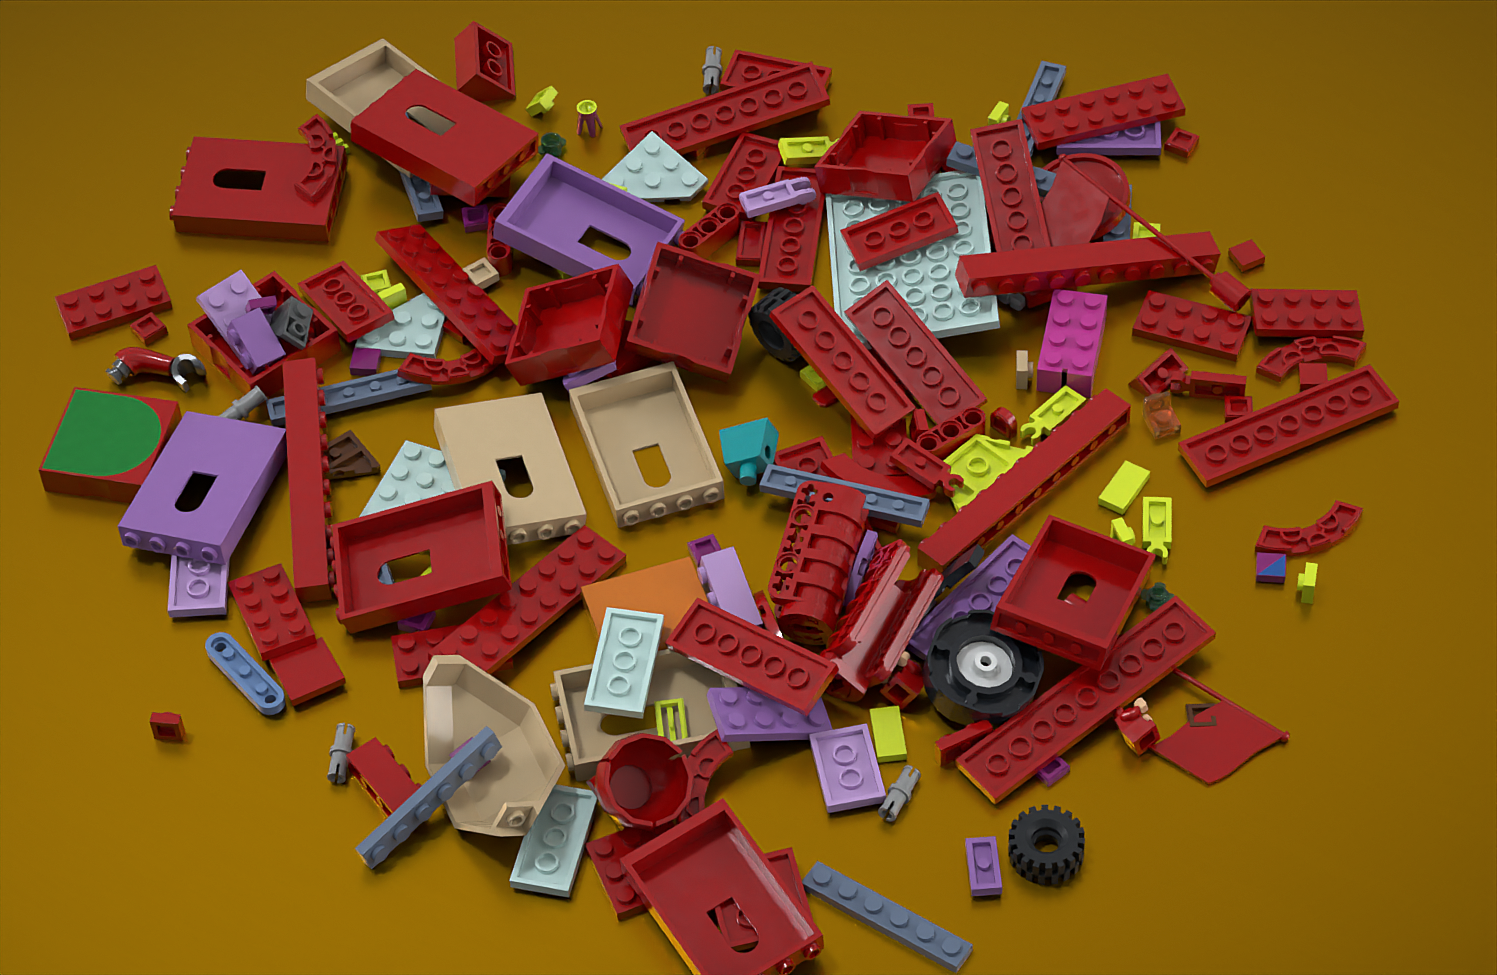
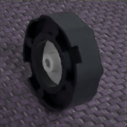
[922,610,1044,730]

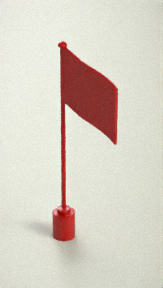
[1041,154,1252,312]
[1065,593,1290,785]

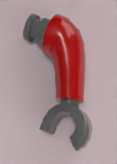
[105,347,207,392]

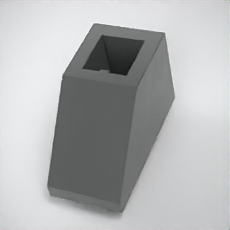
[270,296,313,350]

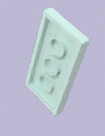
[584,607,664,719]
[509,784,599,898]

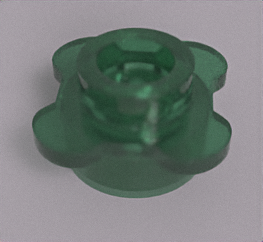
[538,132,566,157]
[1140,582,1174,611]

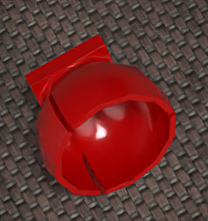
[586,733,693,831]

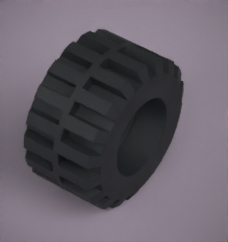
[748,287,801,362]

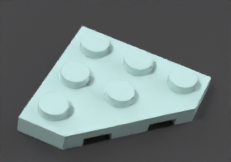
[601,131,708,202]
[355,293,447,359]

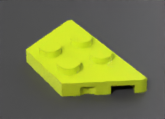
[943,434,1033,512]

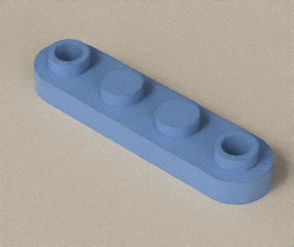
[205,632,286,715]

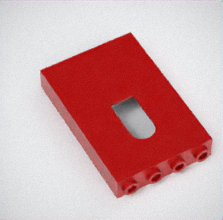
[350,69,539,207]
[169,136,348,242]
[330,480,512,634]
[990,515,1156,671]
[620,798,824,975]

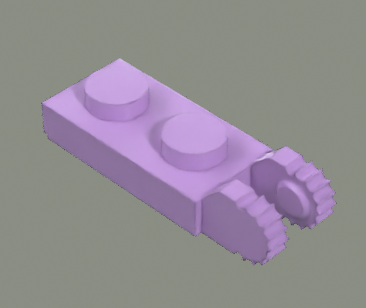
[739,177,816,218]

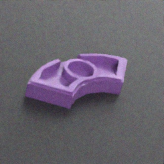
[843,530,878,607]

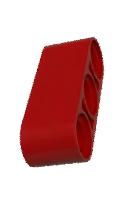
[678,202,740,259]
[487,203,514,277]
[916,407,986,461]

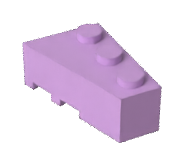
[697,546,763,628]

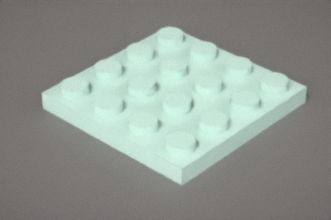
[359,440,506,517]

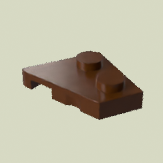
[324,430,381,480]

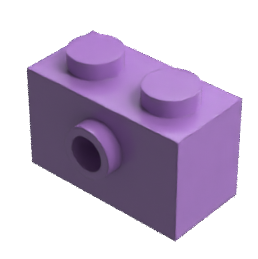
[227,307,285,375]

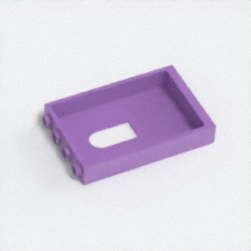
[493,153,685,306]
[118,411,287,565]

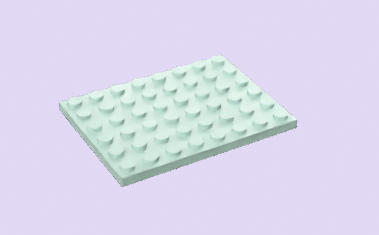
[826,170,1000,350]

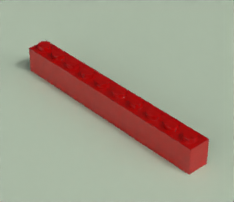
[955,231,1221,298]
[283,358,337,603]
[917,388,1131,573]

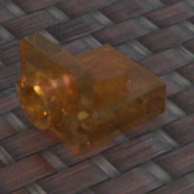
[1142,391,1181,439]

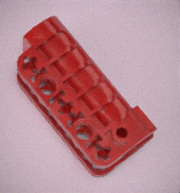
[819,539,944,702]

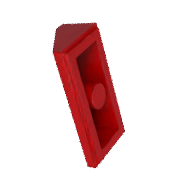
[1128,348,1188,400]

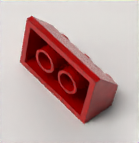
[454,21,516,102]

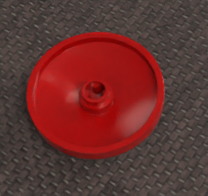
[1039,153,1131,241]

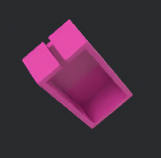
[1036,289,1108,398]

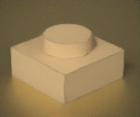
[462,257,500,289]
[1016,350,1033,389]

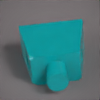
[719,418,779,486]

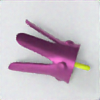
[577,100,603,137]

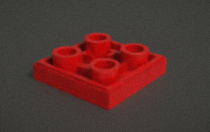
[269,637,346,706]

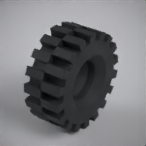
[1008,805,1085,885]

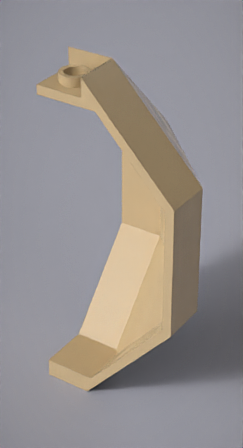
[423,655,566,837]

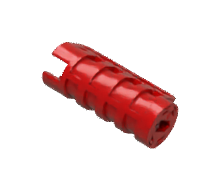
[768,480,869,645]

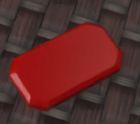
[812,386,839,408]

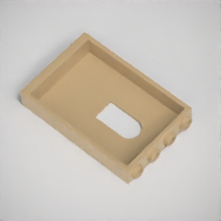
[306,39,455,178]
[569,362,725,528]
[434,393,587,545]
[550,649,750,782]

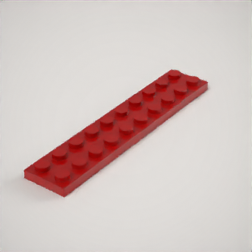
[956,596,1216,805]

